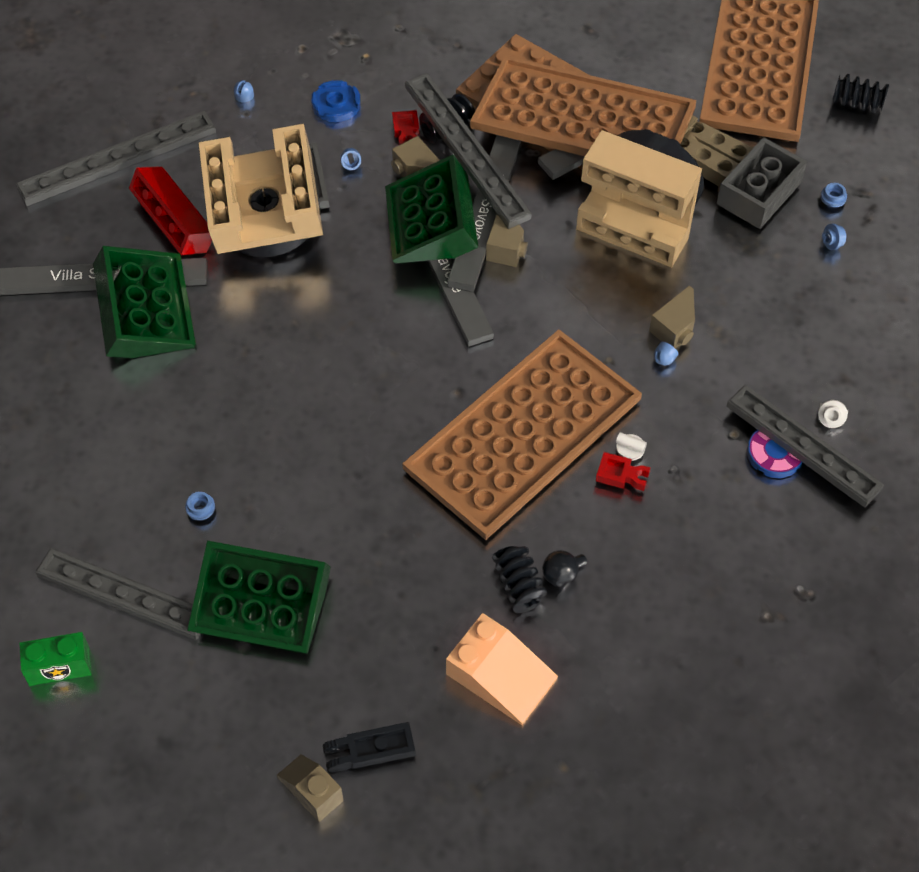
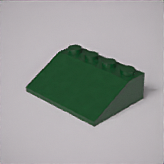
[385,154,479,263]
[93,246,196,358]
[187,540,331,654]

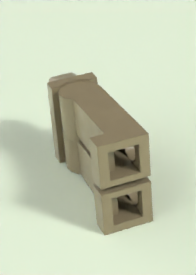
[680,115,753,192]

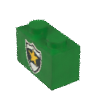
[19,632,92,686]

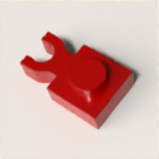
[392,110,420,145]
[596,452,651,491]

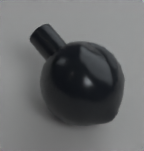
[542,550,587,587]

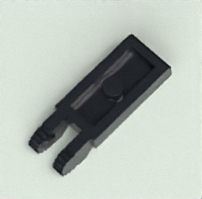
[322,722,416,773]

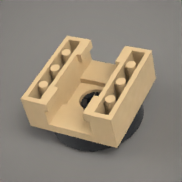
[199,124,323,257]
[576,129,704,268]

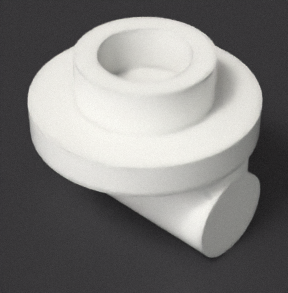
[817,400,848,428]
[616,432,647,461]

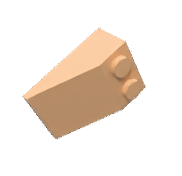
[446,613,558,725]

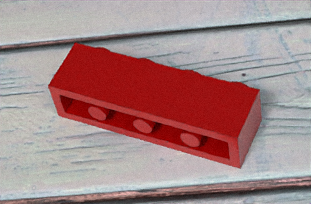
[129,166,212,255]

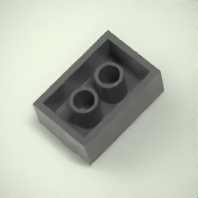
[717,137,808,229]

